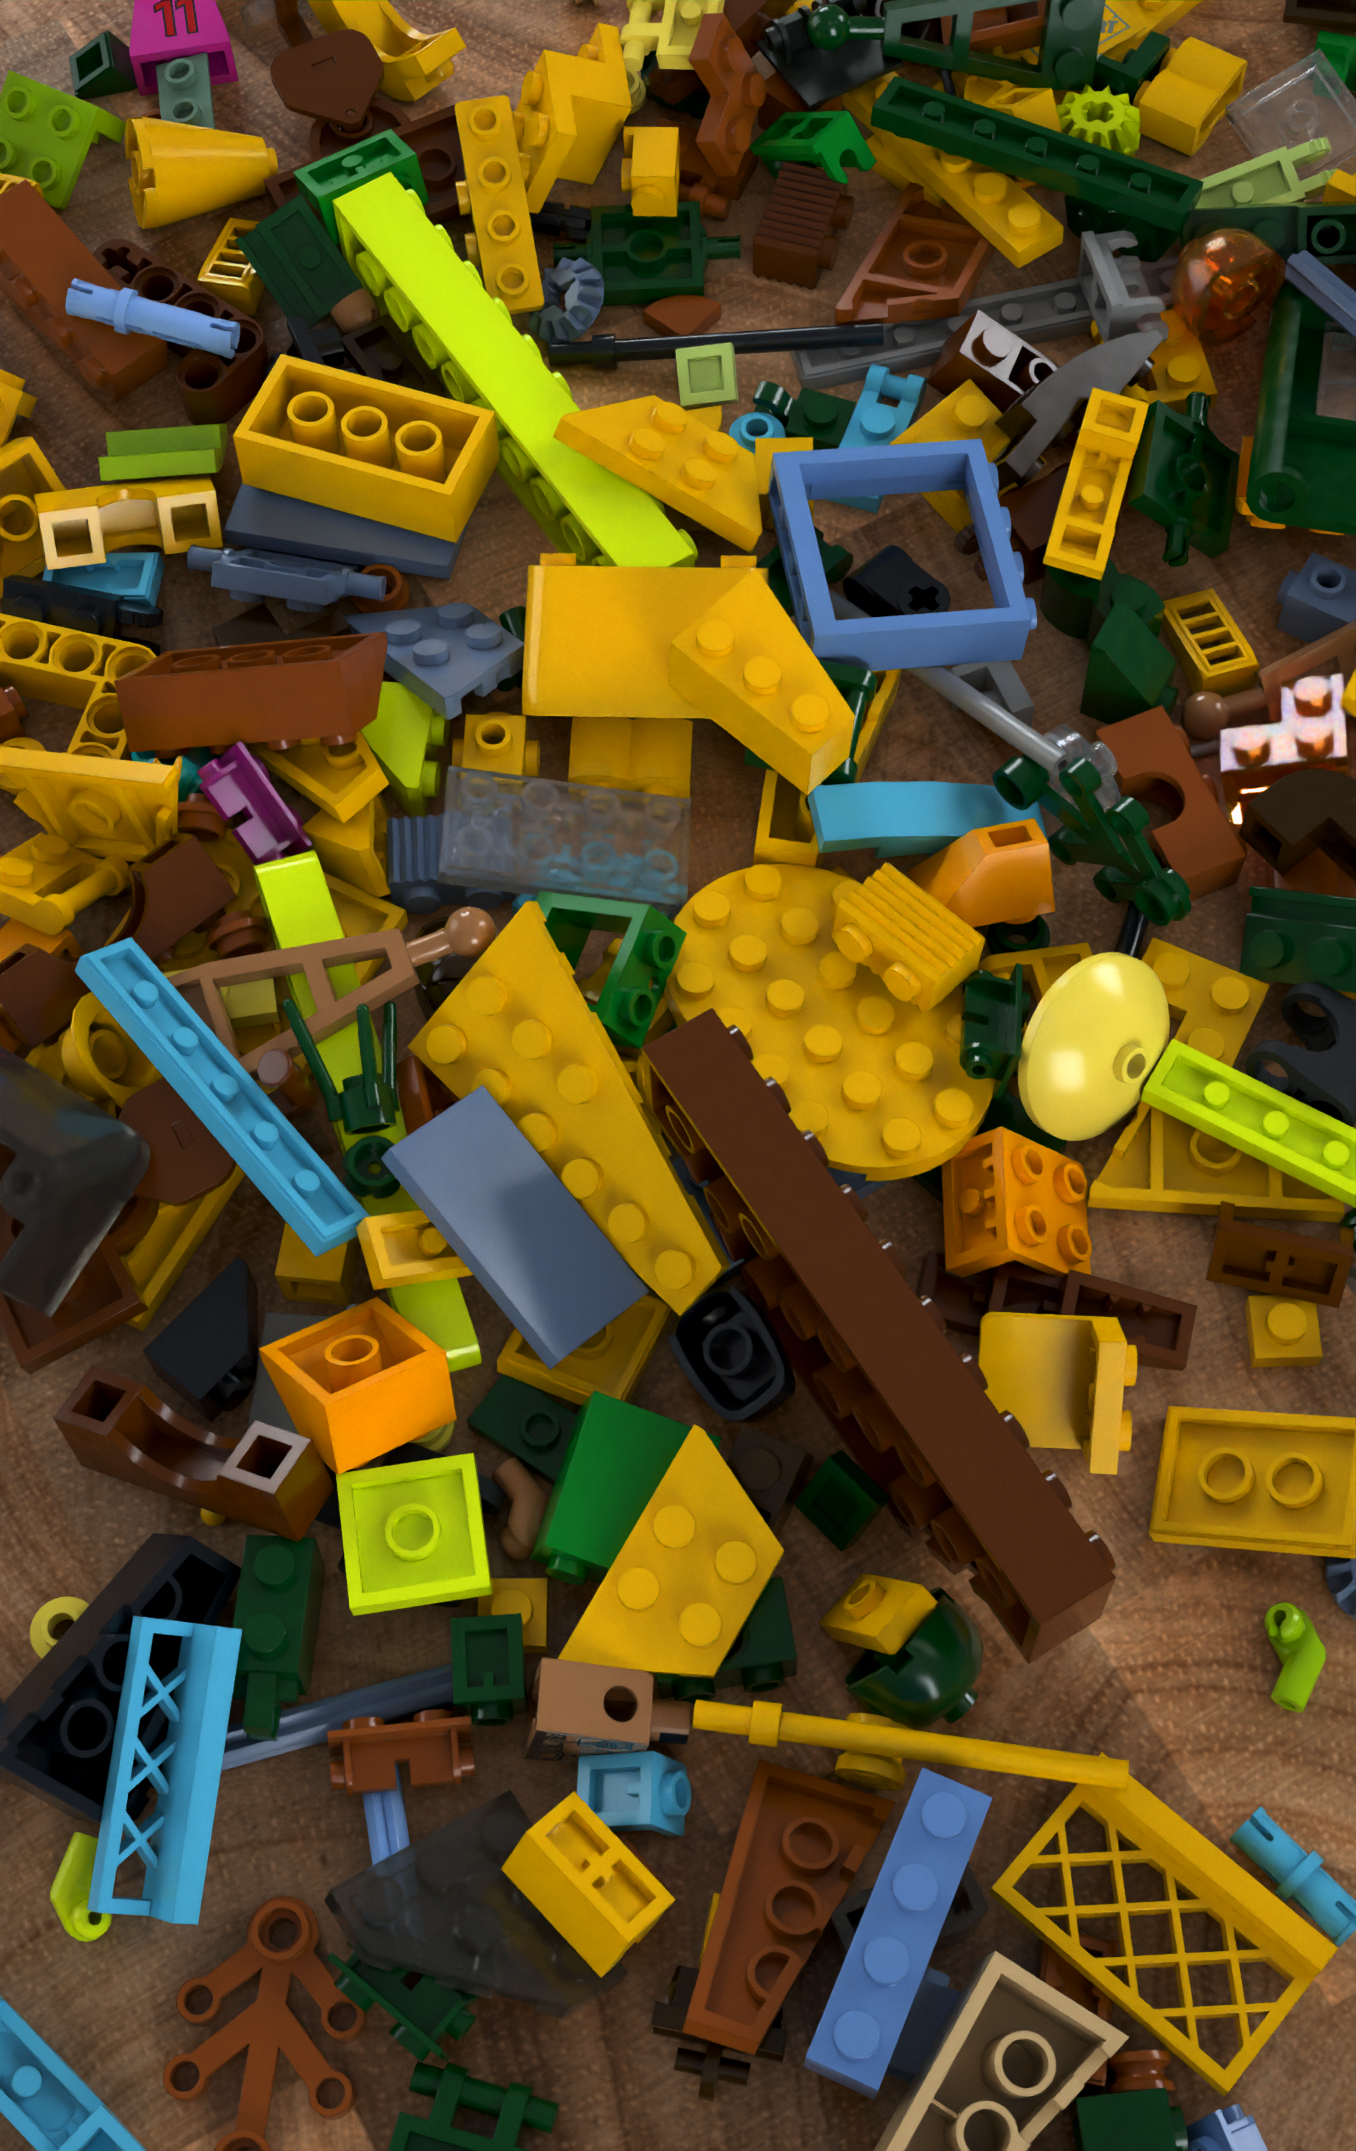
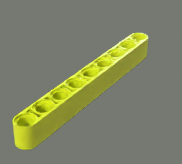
[253,850,482,1374]

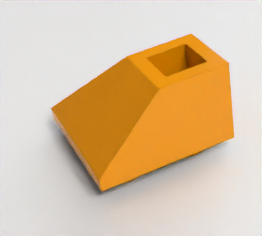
[907,818,1056,929]

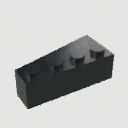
[0,1533,241,1825]

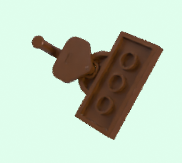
[263,0,465,256]
[0,1048,318,1374]

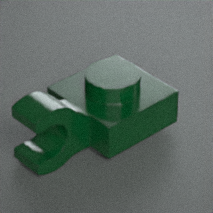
[753,381,856,450]

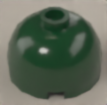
[845,1587,984,1729]

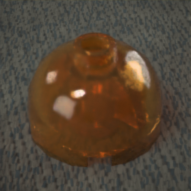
[1170,227,1286,347]

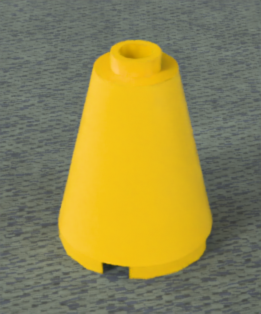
[125,116,278,229]

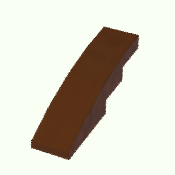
[916,1250,1197,1371]

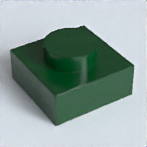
[794,1450,891,1552]

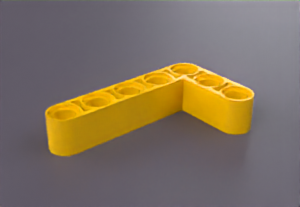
[0,613,156,761]

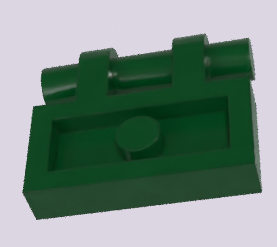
[388,2061,560,2151]

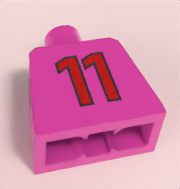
[129,0,239,96]

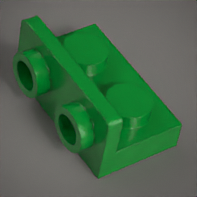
[293,129,429,245]

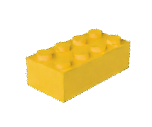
[233,354,500,543]

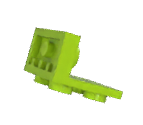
[0,70,126,210]

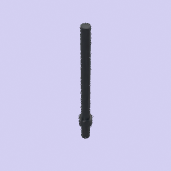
[548,322,884,369]

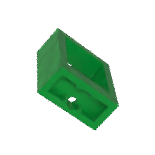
[536,891,687,1049]

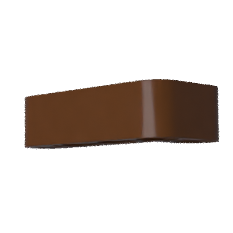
[92,239,271,425]

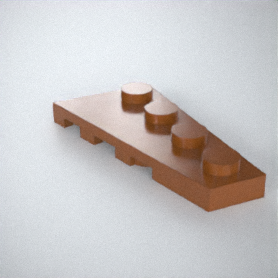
[682,1759,896,2055]

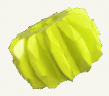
[1056,84,1141,157]

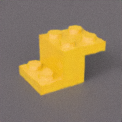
[511,23,632,214]

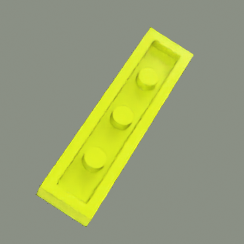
[1140,1038,1356,1208]

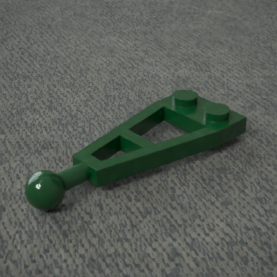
[807,0,1105,91]

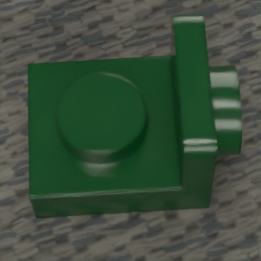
[1092,31,1170,106]
[450,1613,529,1726]

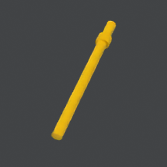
[692,1699,1129,1790]

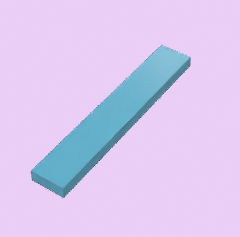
[75,937,370,1257]

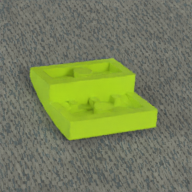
[98,423,228,481]

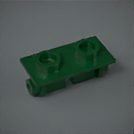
[959,963,1030,1100]
[327,1921,477,2062]

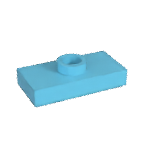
[42,552,165,607]

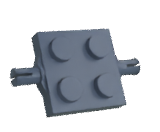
[187,545,387,612]

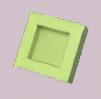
[675,342,739,409]

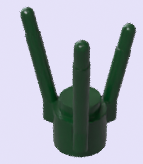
[282,998,400,1135]

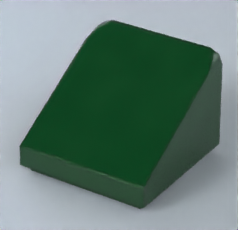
[69,30,138,100]

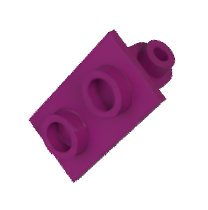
[197,741,313,866]

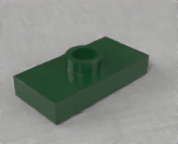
[467,1374,577,1486]

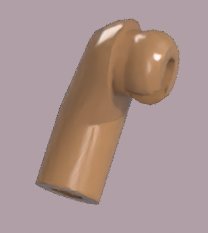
[491,1457,550,1560]

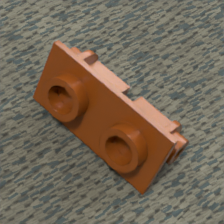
[327,1709,475,1796]

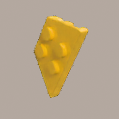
[553,395,763,554]
[0,746,178,862]
[1087,1101,1344,1223]
[558,1424,784,1678]

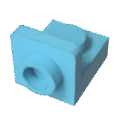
[577,1751,691,1836]

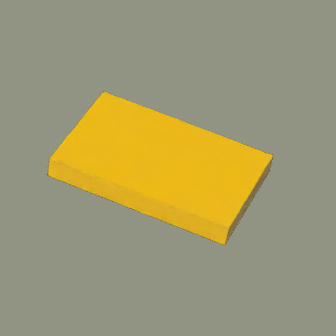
[1148,1406,1356,1559]

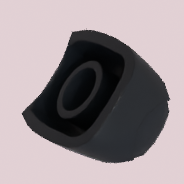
[668,1284,796,1423]

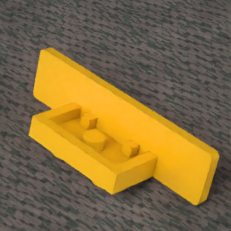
[455,95,544,315]

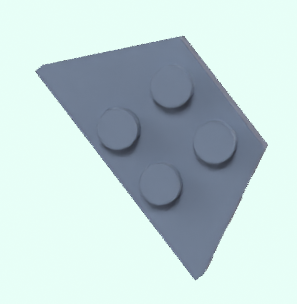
[343,603,524,720]

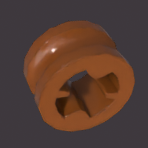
[1107,2050,1176,2095]

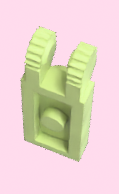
[1195,137,1337,208]

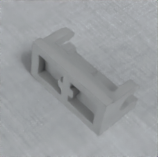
[1077,231,1169,342]

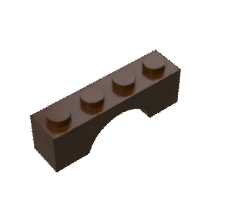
[0,832,238,1048]
[53,1366,335,1542]

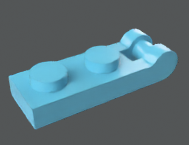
[826,364,927,514]

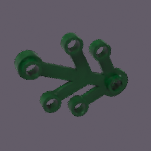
[992,754,1191,926]

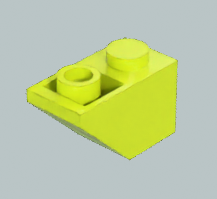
[361,681,450,818]

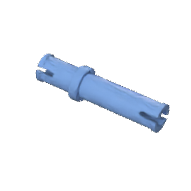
[65,278,240,359]

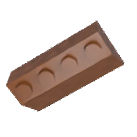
[114,631,388,759]

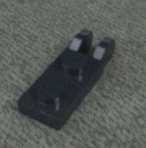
[2,575,163,657]

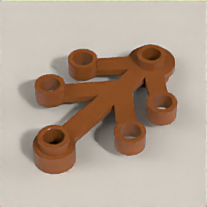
[163,1896,367,2151]

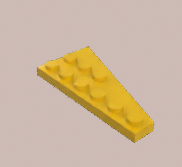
[407,900,731,1316]

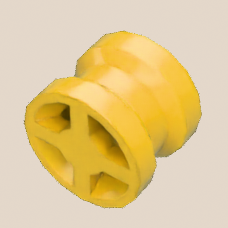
[835,1713,914,1791]

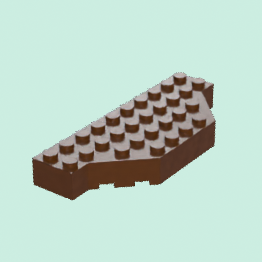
[642,1008,1116,1664]

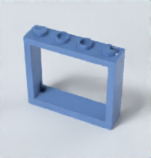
[767,439,1037,671]

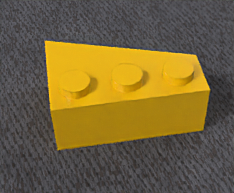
[669,567,855,796]

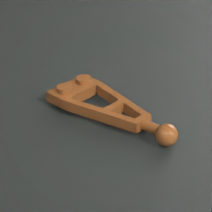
[1181,620,1356,739]
[167,907,496,1081]

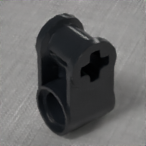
[843,545,951,617]

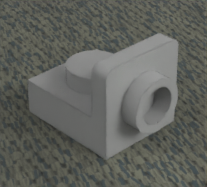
[947,660,1034,745]

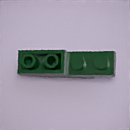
[1180,202,1356,268]

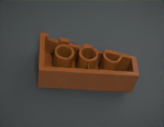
[0,179,169,403]

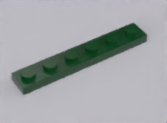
[870,76,1204,233]

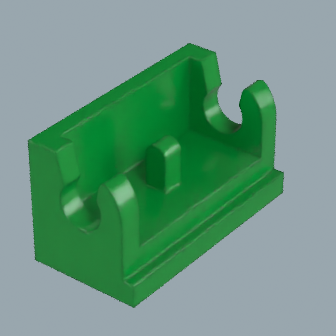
[749,111,877,184]

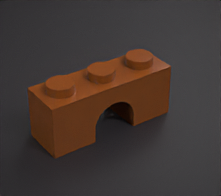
[1088,705,1247,902]

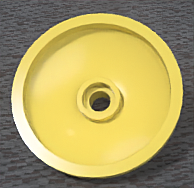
[1018,952,1170,1141]

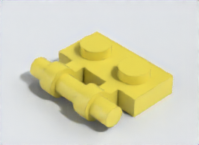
[619,0,725,72]

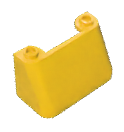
[522,553,769,719]

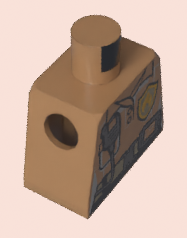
[523,1657,691,1762]

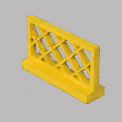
[989,1752,1339,2096]

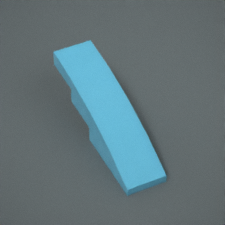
[808,781,1050,859]

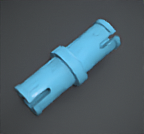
[1229,1806,1356,1947]

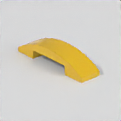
[1042,387,1149,580]

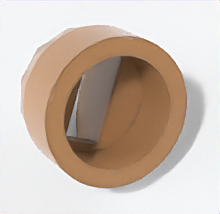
[330,288,380,334]

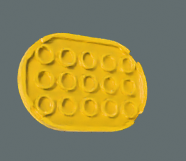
[664,864,995,1181]

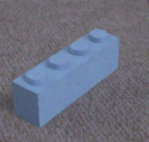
[804,1767,993,2100]

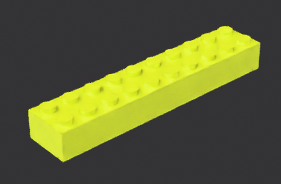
[332,172,699,567]

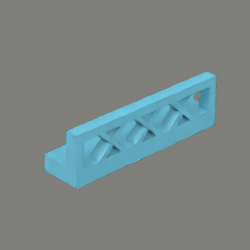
[87,1616,242,1925]

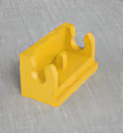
[501,1791,676,1978]

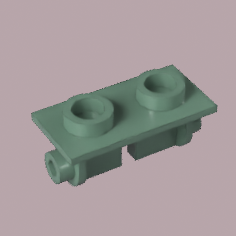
[156,52,216,129]

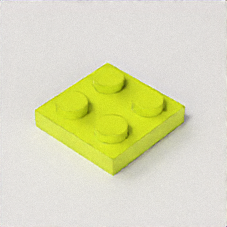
[336,1453,493,1616]

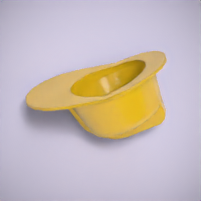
[58,992,164,1108]

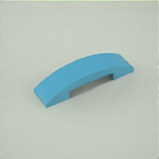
[0,1995,147,2151]

